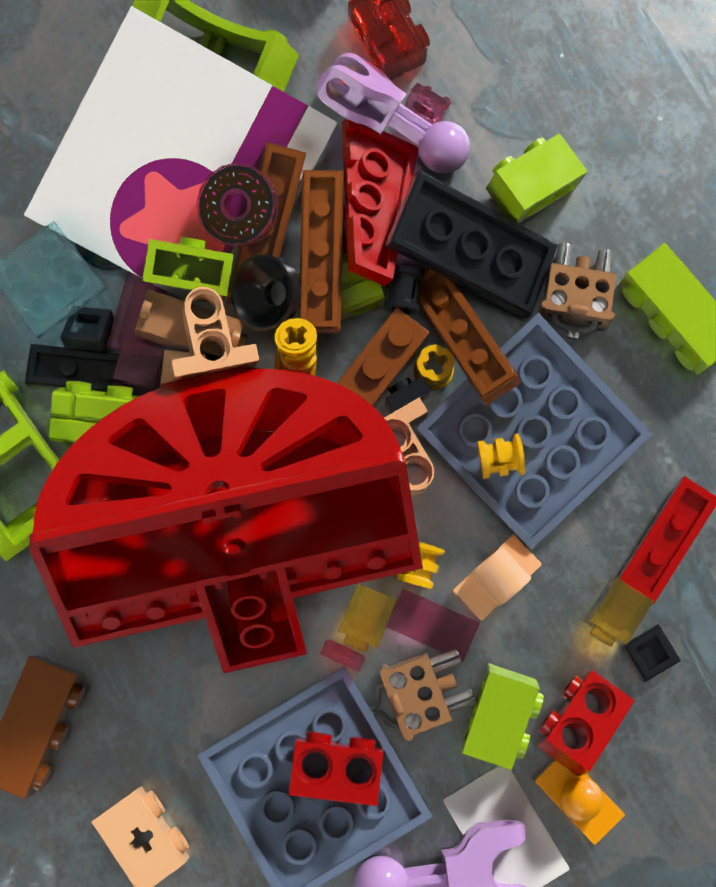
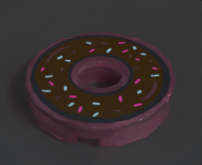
[196,163,279,247]

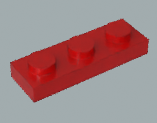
[615,476,716,605]

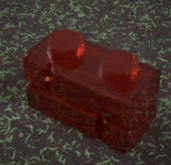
[348,0,430,80]

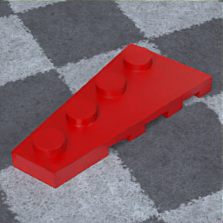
[342,118,419,286]

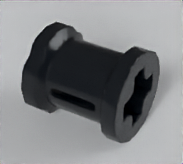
[384,265,425,315]

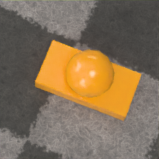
[533,759,625,845]

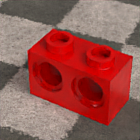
[536,670,635,777]
[289,731,384,806]

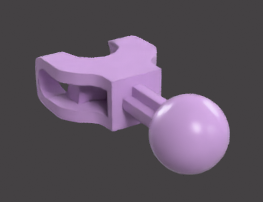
[317,53,470,174]
[353,819,527,887]

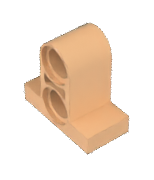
[169,287,259,381]
[384,397,434,495]
[452,534,542,622]

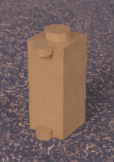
[134,289,248,361]

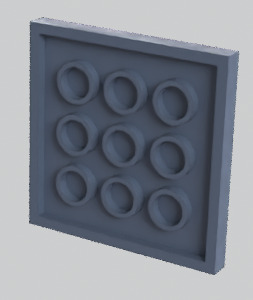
[415,313,653,550]
[197,666,433,887]

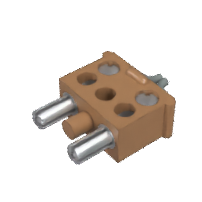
[537,243,616,340]
[369,649,476,741]

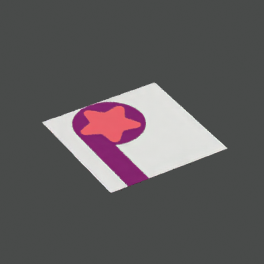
[24,6,338,318]

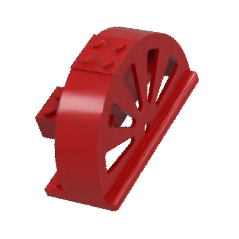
[29,366,423,674]

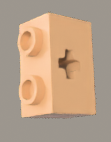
[92,786,190,887]

